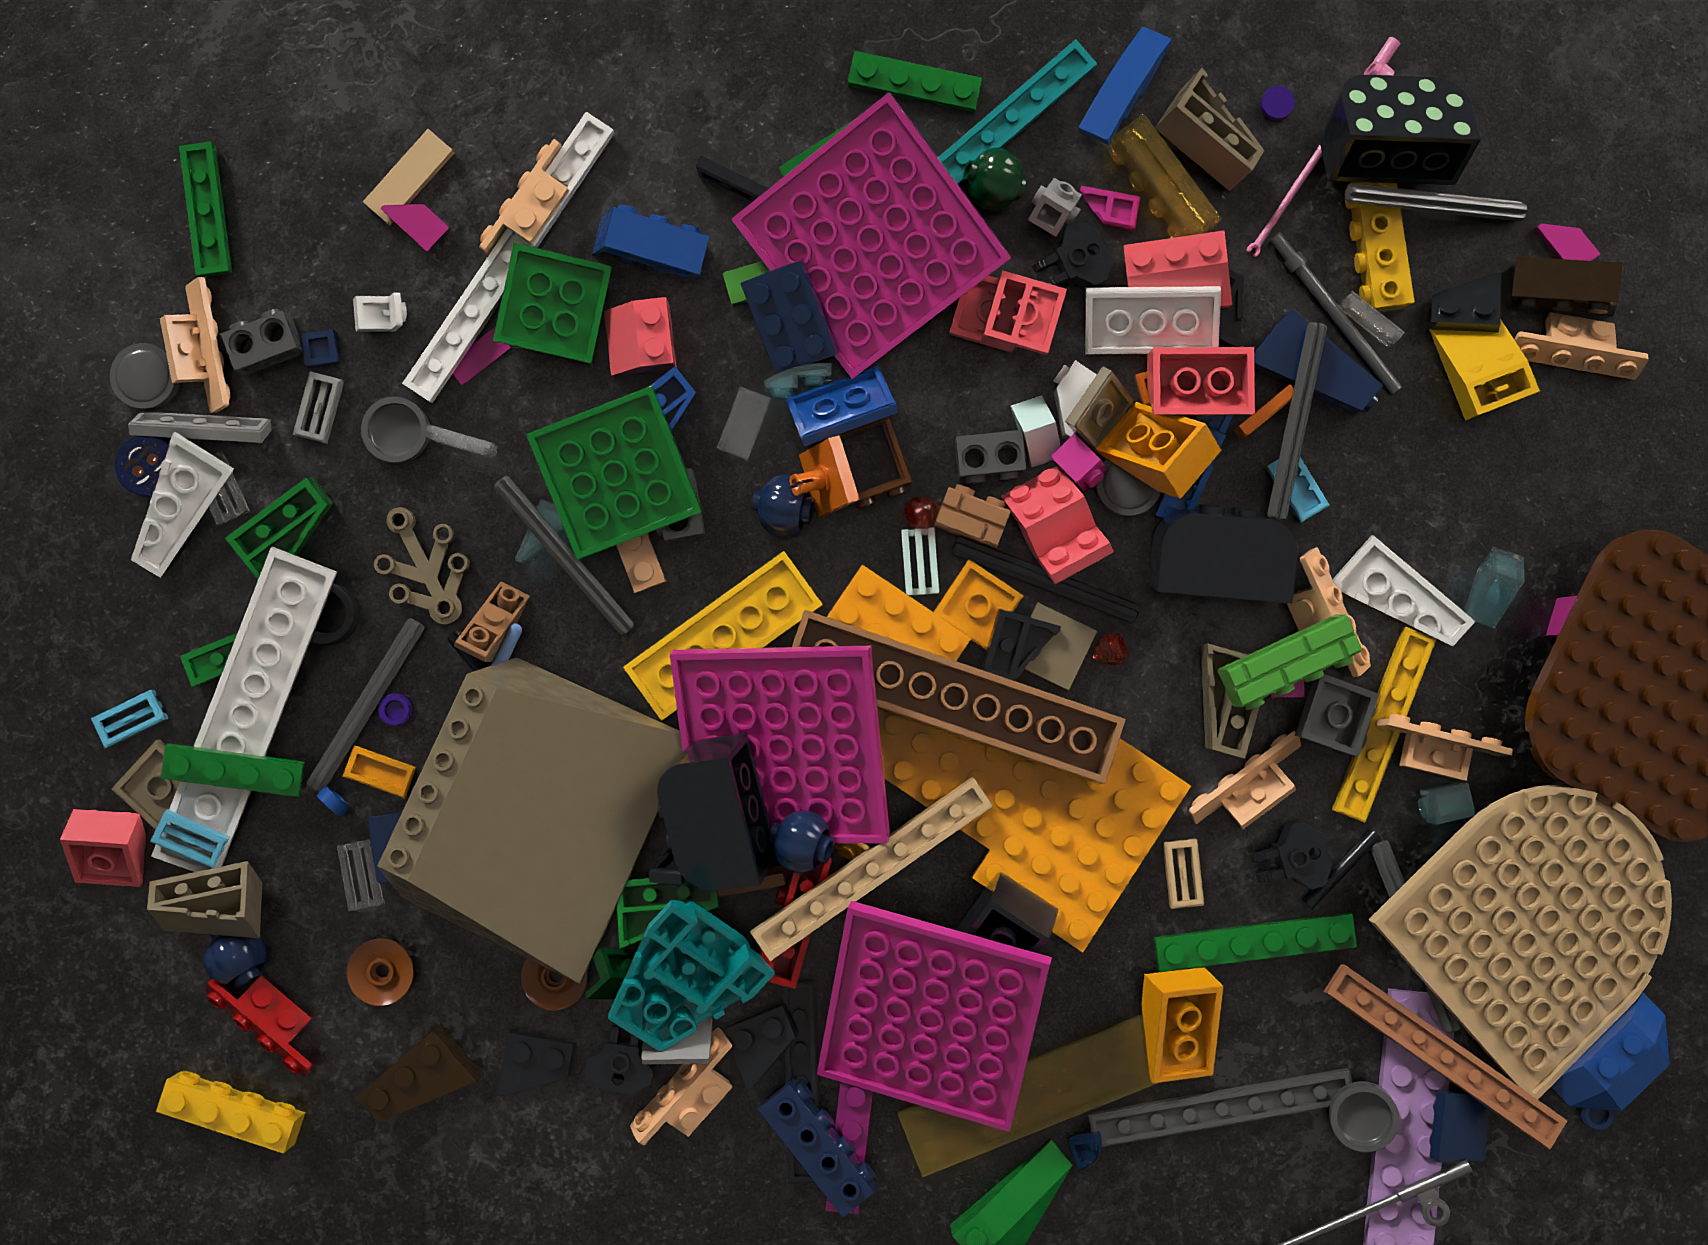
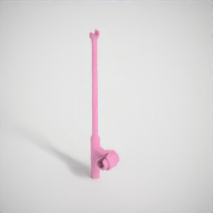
[1246,37,1400,257]

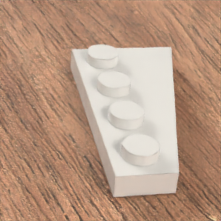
[131,432,234,578]
[1332,535,1476,646]

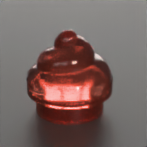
[905,495,940,529]
[1093,633,1129,666]

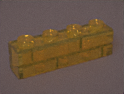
[1109,114,1222,238]

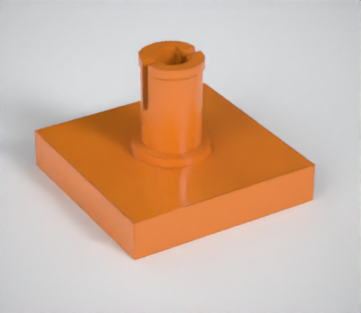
[789,436,860,517]

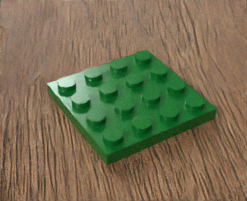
[526,385,702,560]

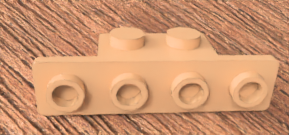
[479,139,570,256]
[160,277,230,413]
[1514,312,1649,380]
[1287,547,1371,678]
[1376,714,1513,781]
[1189,731,1301,829]
[630,1027,733,1145]

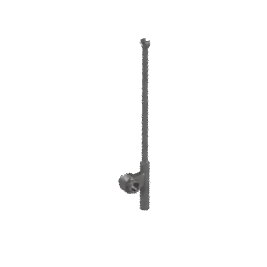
[1278,1160,1473,1245]

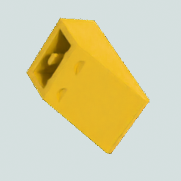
[1429,319,1540,421]

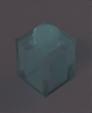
[1418,782,1476,824]

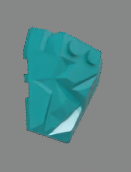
[608,900,775,1052]

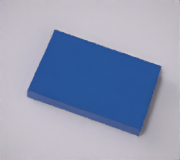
[786,366,898,446]

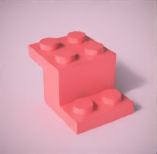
[949,270,1067,355]
[1001,465,1114,584]

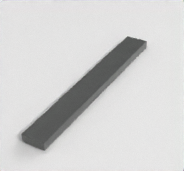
[1087,1068,1352,1147]

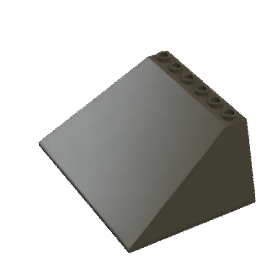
[377,657,683,984]

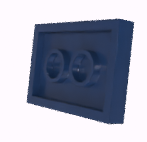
[740,259,839,376]

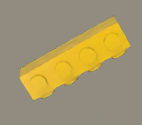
[1345,182,1415,314]
[156,1071,306,1154]

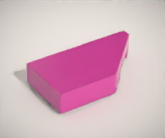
[1079,186,1141,231]
[380,204,449,252]
[1533,224,1600,261]

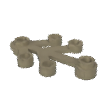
[374,507,470,624]

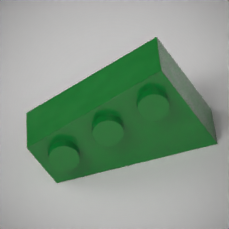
[225,477,333,579]
[617,878,722,949]

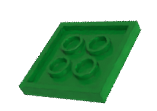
[493,243,612,364]

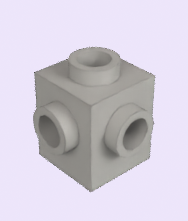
[1028,178,1082,237]

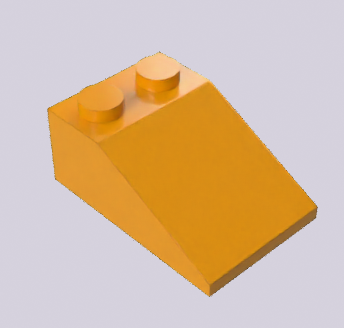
[1096,402,1222,499]
[1141,967,1223,1083]

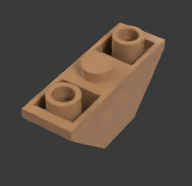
[454,582,530,662]

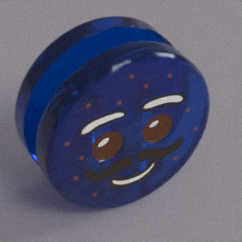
[115,436,170,498]

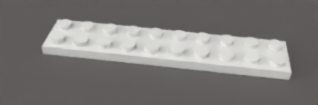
[151,547,337,872]

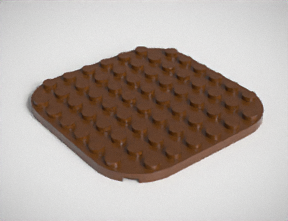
[1525,529,1708,842]

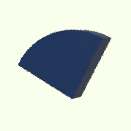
[1067,1131,1102,1171]

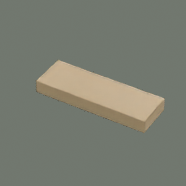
[363,129,454,226]

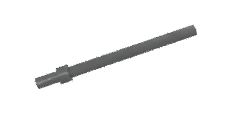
[1270,232,1402,395]

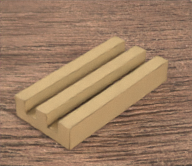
[1162,838,1204,909]

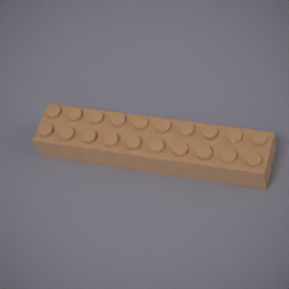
[792,610,1126,784]

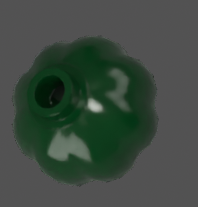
[963,147,1026,211]

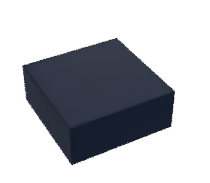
[301,329,341,368]

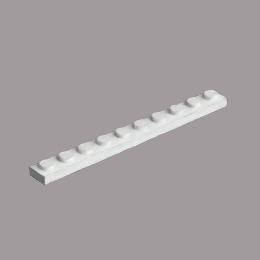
[402,112,615,403]

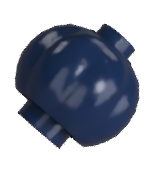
[752,474,815,537]
[769,810,834,873]
[203,935,267,989]

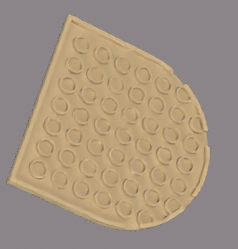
[1368,785,1672,1100]

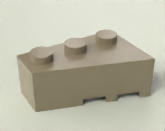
[1201,643,1260,759]

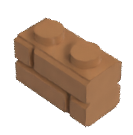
[934,484,1011,549]

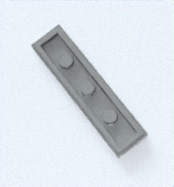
[128,411,271,443]

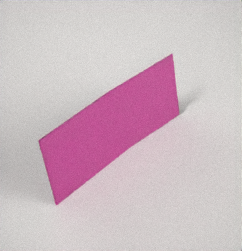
[453,327,511,385]

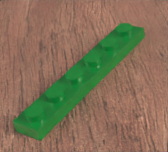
[1153,913,1357,972]

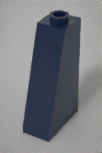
[1254,309,1383,415]

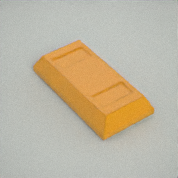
[343,745,417,799]

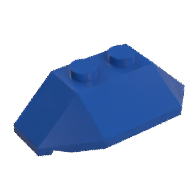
[1551,992,1670,1111]

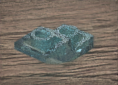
[764,363,832,398]

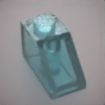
[1464,546,1525,628]

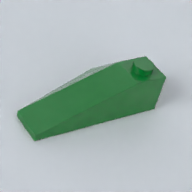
[950,1138,1073,1245]

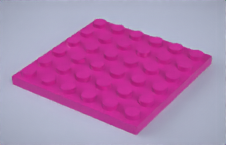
[731,92,1011,379]
[670,646,890,843]
[817,901,1052,1132]

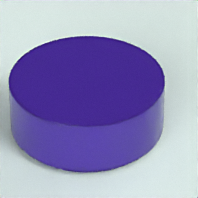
[1260,86,1295,121]
[378,693,414,726]

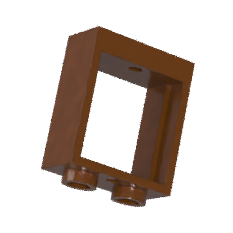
[825,416,912,509]

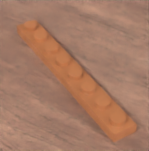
[1323,964,1567,1149]

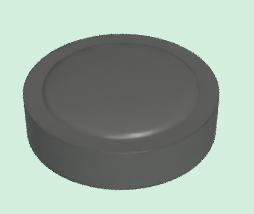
[110,343,180,411]
[361,396,430,464]
[1094,459,1161,517]
[1329,1081,1399,1152]

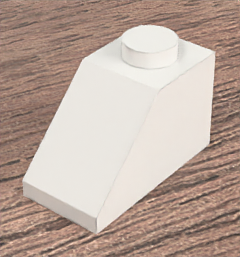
[1053,360,1097,441]

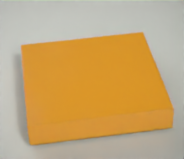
[934,559,1024,650]

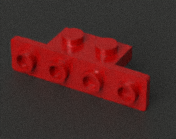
[206,975,313,1077]

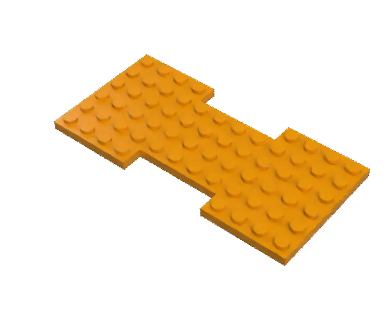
[827,565,1191,953]

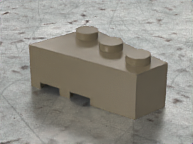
[1155,68,1265,191]
[147,861,262,938]

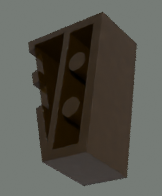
[1512,257,1622,316]
[356,1024,484,1123]

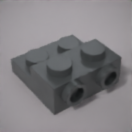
[1295,674,1379,757]

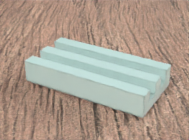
[901,527,939,596]

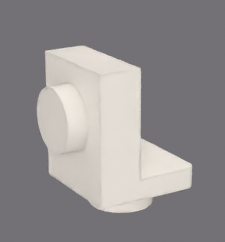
[353,293,407,332]

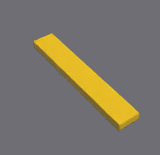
[1332,627,1437,823]

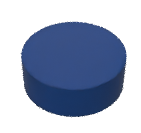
[316,786,349,817]

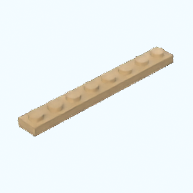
[750,777,992,961]

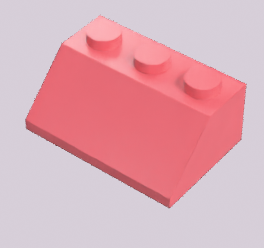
[1124,230,1233,308]
[1147,347,1255,415]

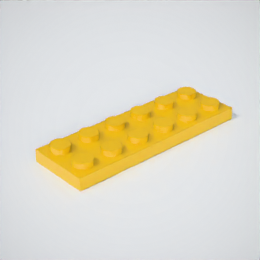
[623,551,823,721]

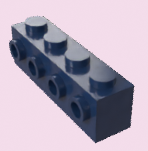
[758,1078,877,1217]

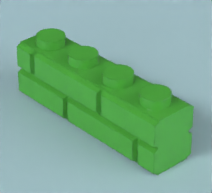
[1218,614,1362,710]

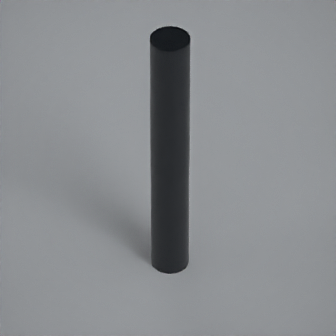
[1303,829,1380,910]

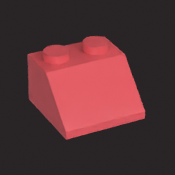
[604,297,677,377]
[60,809,146,887]

